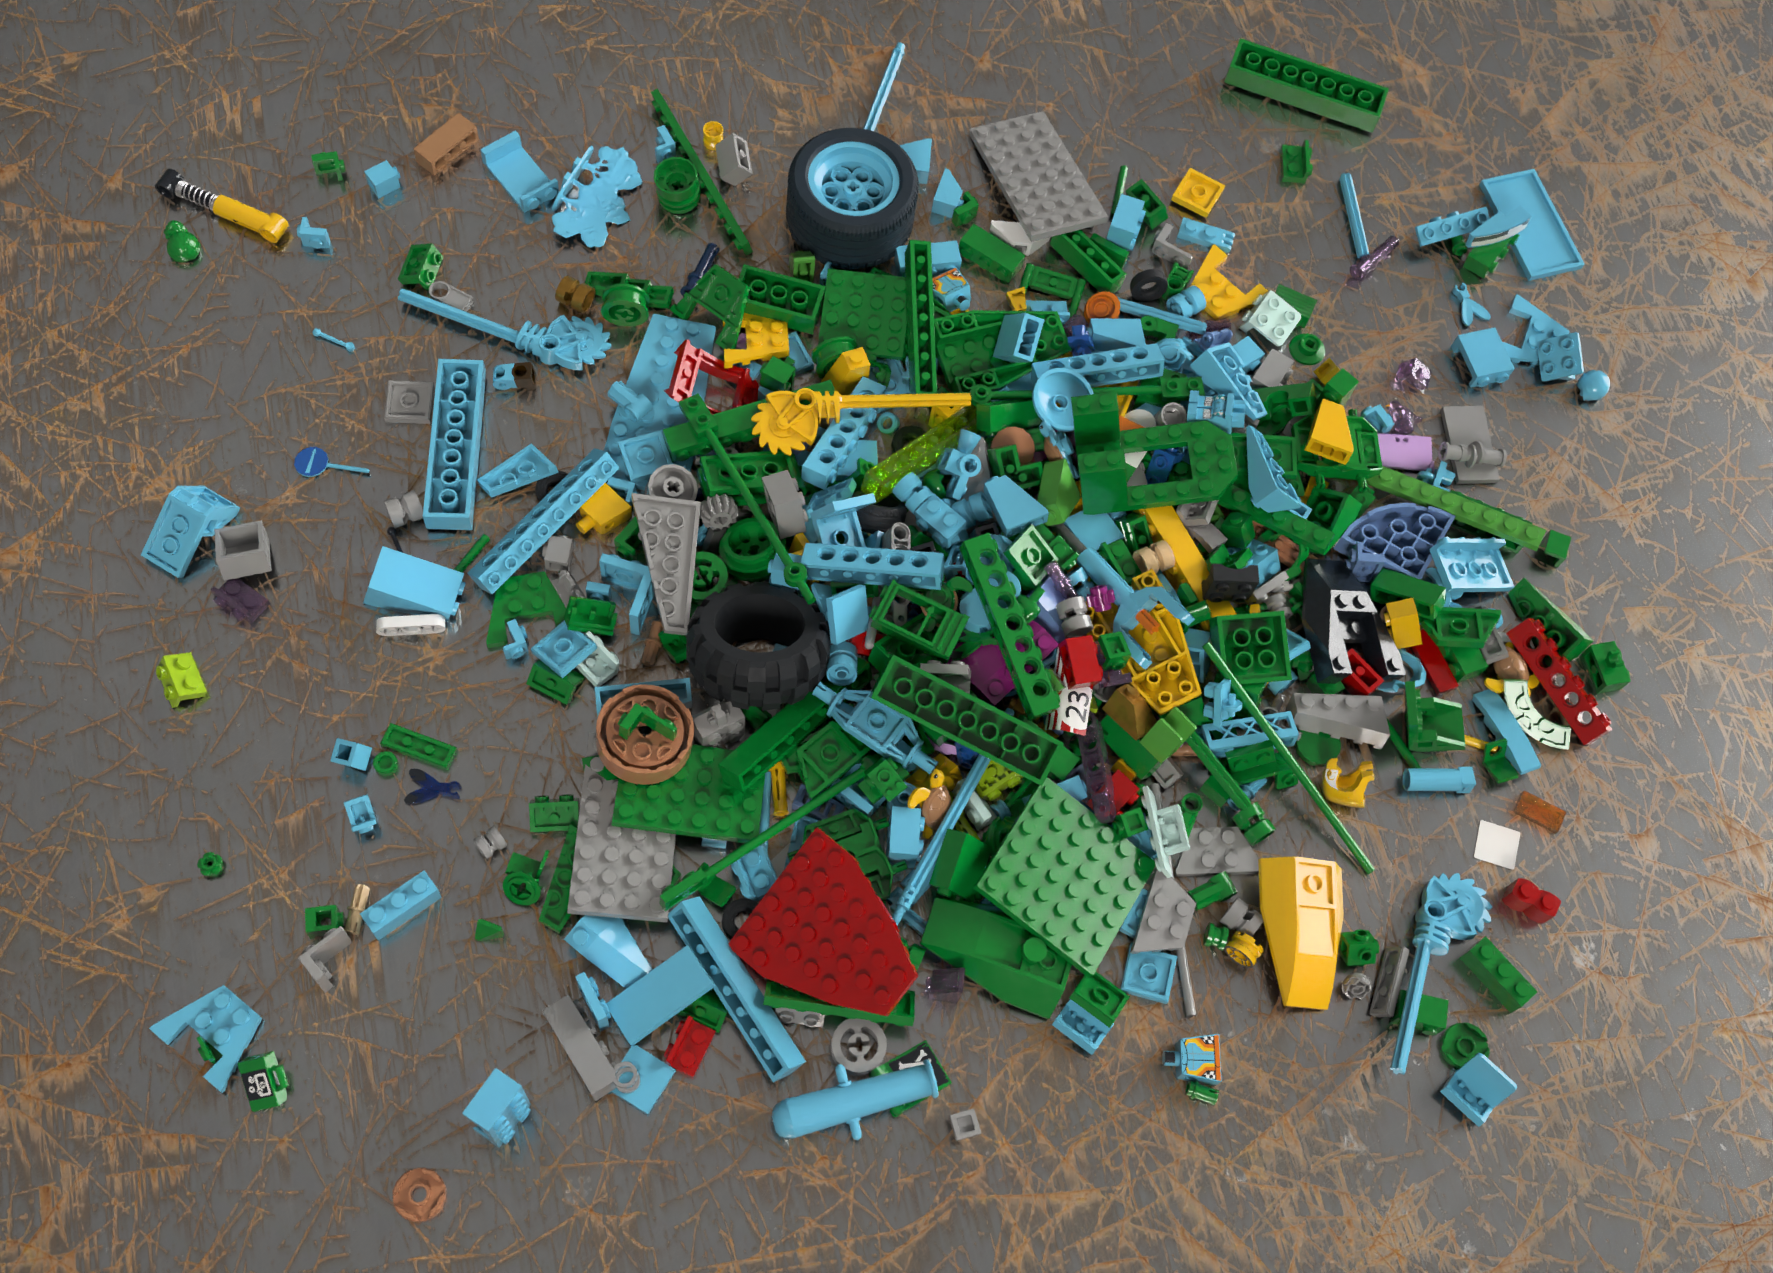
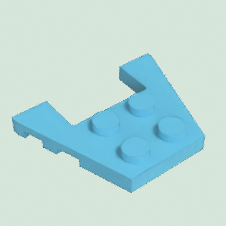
[1502,294,1570,365]
[149,985,262,1093]

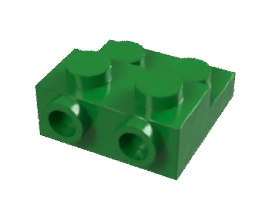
[1003,524,1059,591]

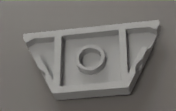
[1174,827,1259,877]
[1130,867,1196,954]

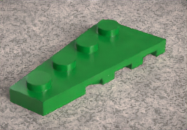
[538,824,577,934]

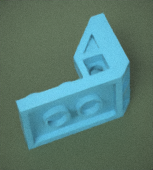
[141,486,241,578]

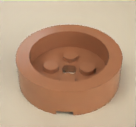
[596,684,694,785]

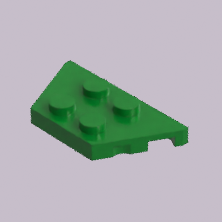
[1418,607,1502,648]
[796,721,873,800]

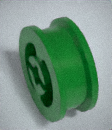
[601,284,650,327]
[811,336,858,379]
[691,552,728,605]

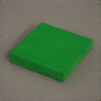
[1069,972,1130,1028]

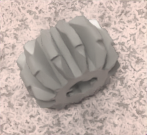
[700,494,738,530]

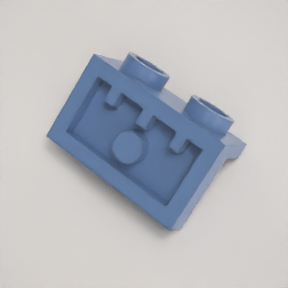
[1344,542,1385,583]

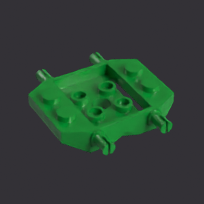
[1291,407,1383,492]
[787,808,908,901]

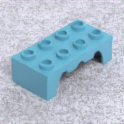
[462,1068,531,1148]

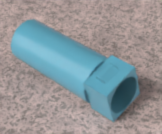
[1402,767,1476,793]

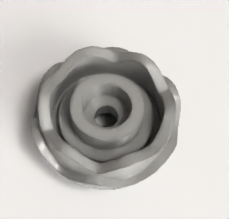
[1342,972,1373,999]

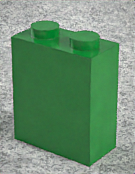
[929,829,991,902]

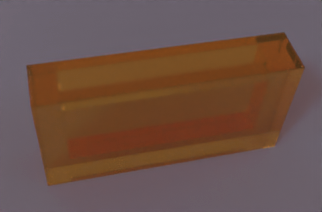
[1513,790,1566,834]

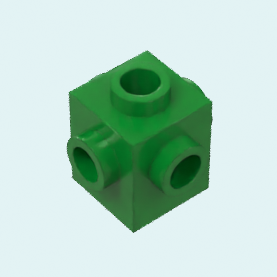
[1339,929,1379,966]

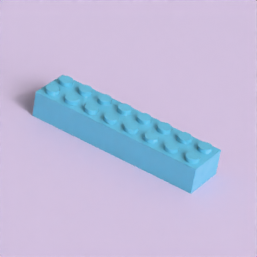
[423,359,486,530]

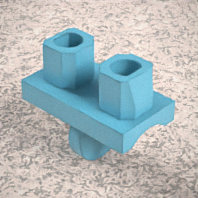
[1416,461,1455,492]
[1204,679,1242,727]

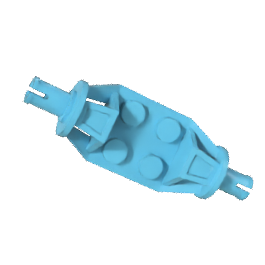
[812,682,938,775]

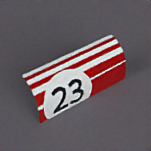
[1045,647,1098,736]

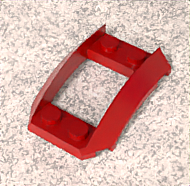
[664,339,760,415]

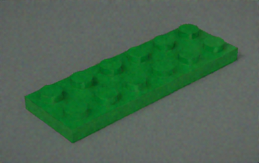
[763,979,915,1026]

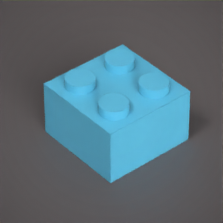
[1106,194,1146,251]
[886,806,925,869]

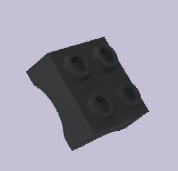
[1201,564,1259,603]

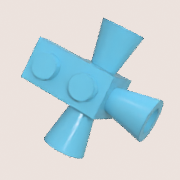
[937,429,982,501]

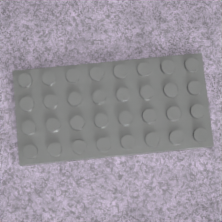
[969,111,1108,242]
[567,733,676,922]

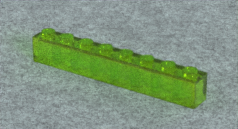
[860,394,992,503]

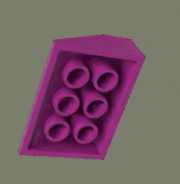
[943,620,1059,706]

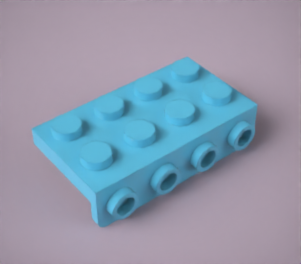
[1429,537,1515,592]

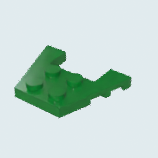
[669,264,750,349]
[486,571,566,648]

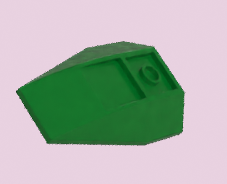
[934,310,1072,394]
[920,897,1072,1019]

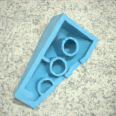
[1190,342,1268,420]

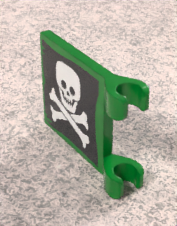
[869,1040,952,1118]

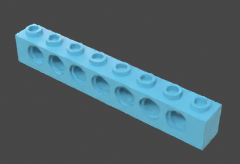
[467,448,619,594]

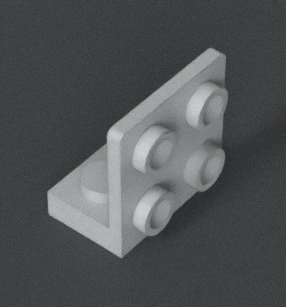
[298,926,352,993]

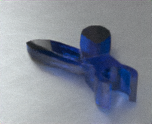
[404,769,461,805]

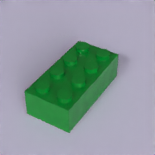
[739,264,826,335]

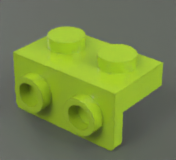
[156,652,207,708]

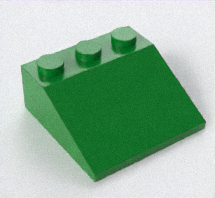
[1209,611,1292,684]

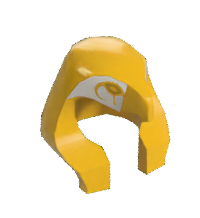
[1322,758,1374,808]

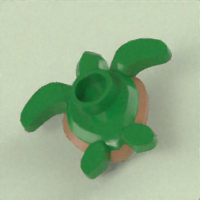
[907,576,973,632]

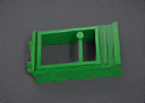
[869,580,969,664]

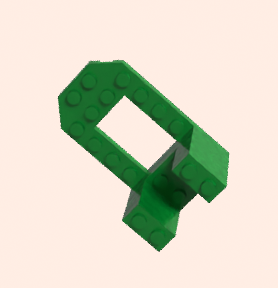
[1071,392,1238,515]

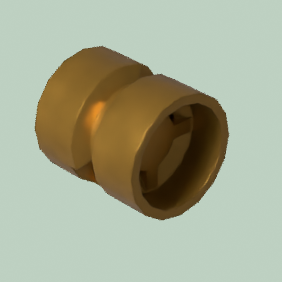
[555,275,596,313]

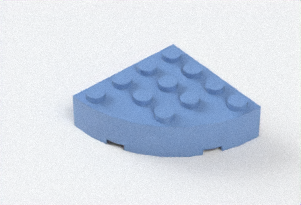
[1333,503,1456,580]

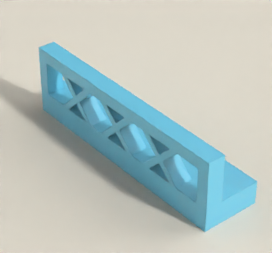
[1201,711,1299,758]

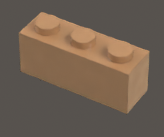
[414,113,479,176]

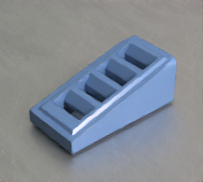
[792,784,845,821]

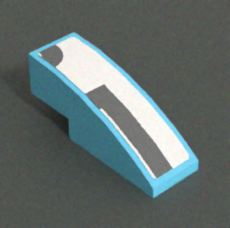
[1465,206,1532,248]

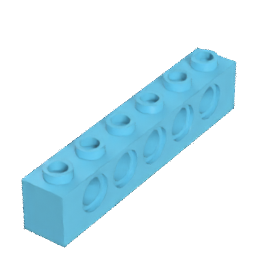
[1031,343,1165,388]
[801,377,886,490]
[801,543,945,590]

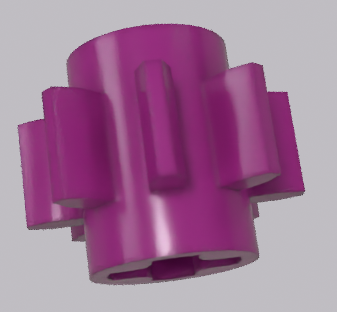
[1086,585,1116,612]

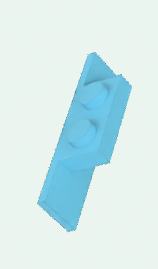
[1415,206,1490,247]

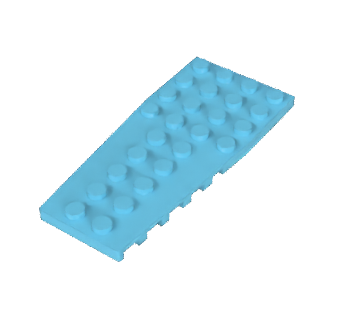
[604,314,716,491]

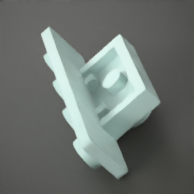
[1141,786,1190,878]

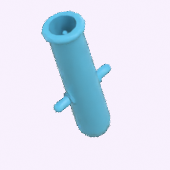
[772,1059,939,1140]

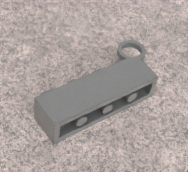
[542,994,640,1101]

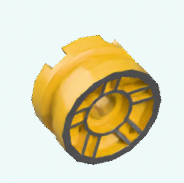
[1224,931,1264,968]

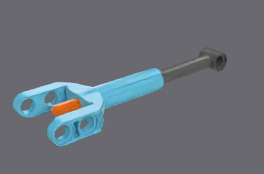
[1033,492,1195,670]

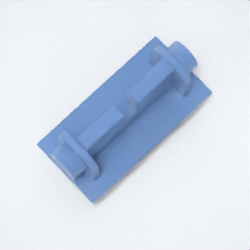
[1194,328,1233,352]

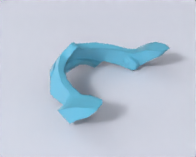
[1378,648,1426,693]

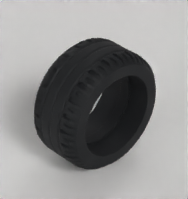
[851,490,907,535]

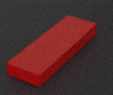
[1411,629,1459,696]

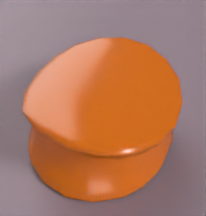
[1084,292,1120,324]

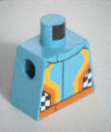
[932,267,971,312]
[1162,1034,1222,1086]

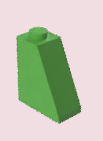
[1037,458,1081,527]

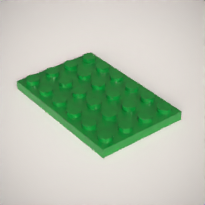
[612,744,765,843]

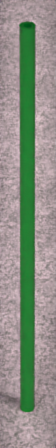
[1202,641,1375,874]

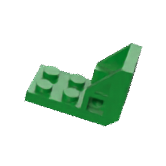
[1405,681,1466,752]

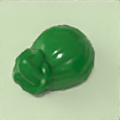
[163,220,201,263]

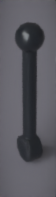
[387,527,403,553]

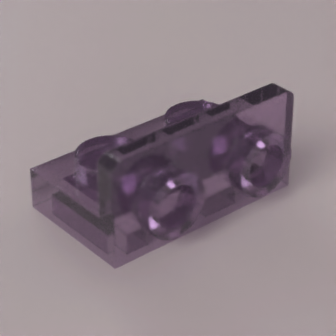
[211,578,270,624]

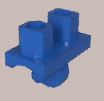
[1067,325,1095,356]

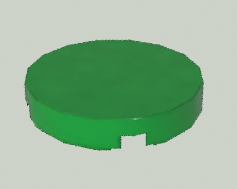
[1295,730,1341,767]
[1440,1022,1490,1070]

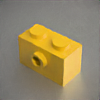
[1383,598,1422,649]

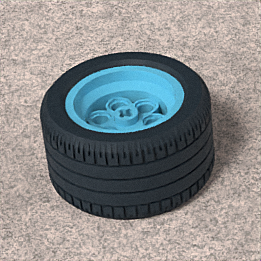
[786,128,919,270]

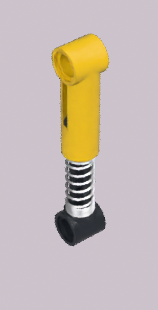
[155,169,289,243]

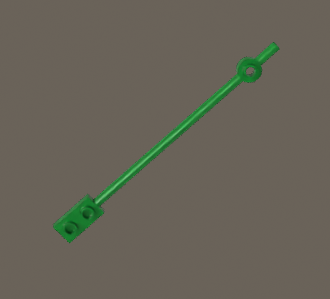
[954,377,1205,407]
[678,393,816,604]
[660,754,888,912]

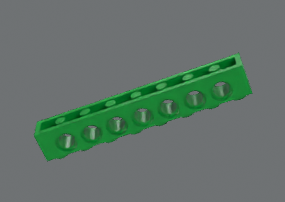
[959,533,1060,721]

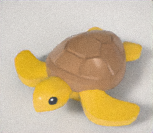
[1484,642,1539,697]
[908,769,955,839]

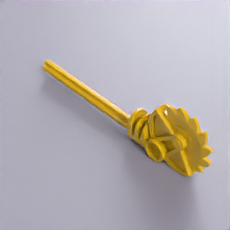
[751,388,971,456]

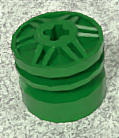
[654,157,701,214]

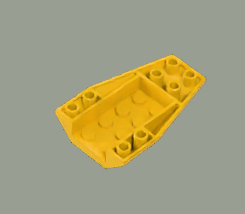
[1085,568,1202,715]
[1258,856,1344,1010]

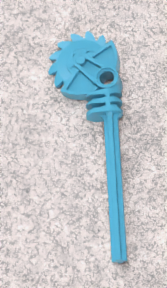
[398,289,611,371]
[1390,873,1492,1075]

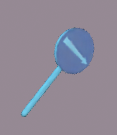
[294,447,370,477]

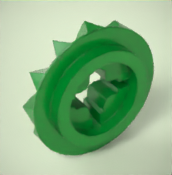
[503,869,542,905]

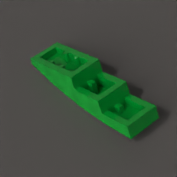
[584,271,674,309]

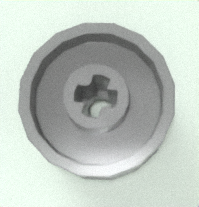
[644,464,698,501]

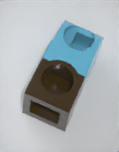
[493,362,536,390]

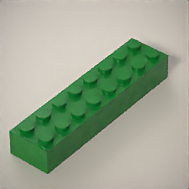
[1224,38,1389,133]
[869,654,1064,786]

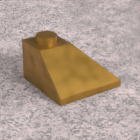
[1102,683,1157,740]

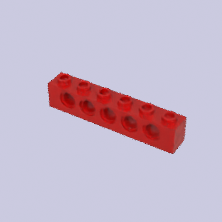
[1506,618,1612,745]

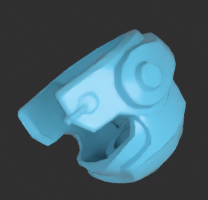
[1157,338,1194,373]

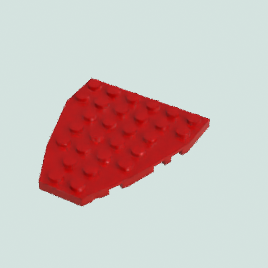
[728,827,919,1016]

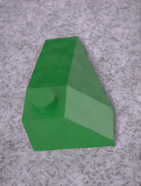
[1508,578,1594,667]

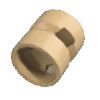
[1132,540,1175,574]

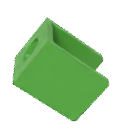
[1140,707,1197,764]

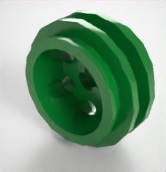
[719,518,789,582]

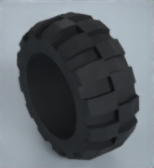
[686,582,831,711]

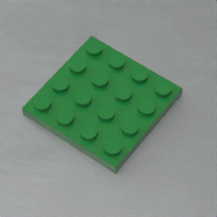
[818,269,907,361]

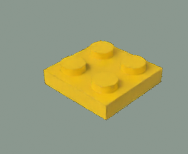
[1171,168,1226,218]

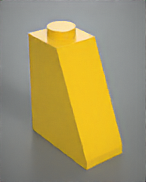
[821,347,870,395]
[1304,399,1354,465]

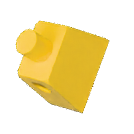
[576,483,632,535]

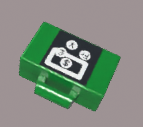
[237,1051,289,1112]

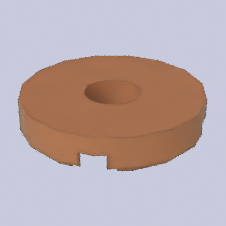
[392,1167,446,1222]

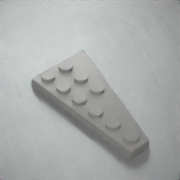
[631,493,701,635]

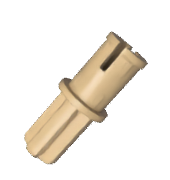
[344,884,370,935]

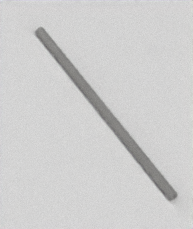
[1150,783,1196,1017]

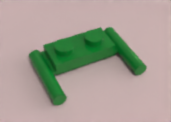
[1019,263,1086,320]

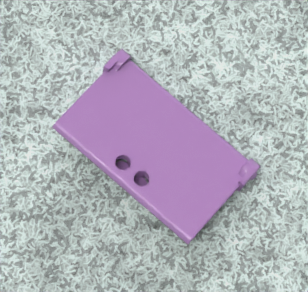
[1377,433,1434,473]

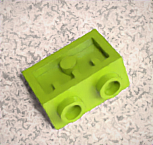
[967,760,1023,801]

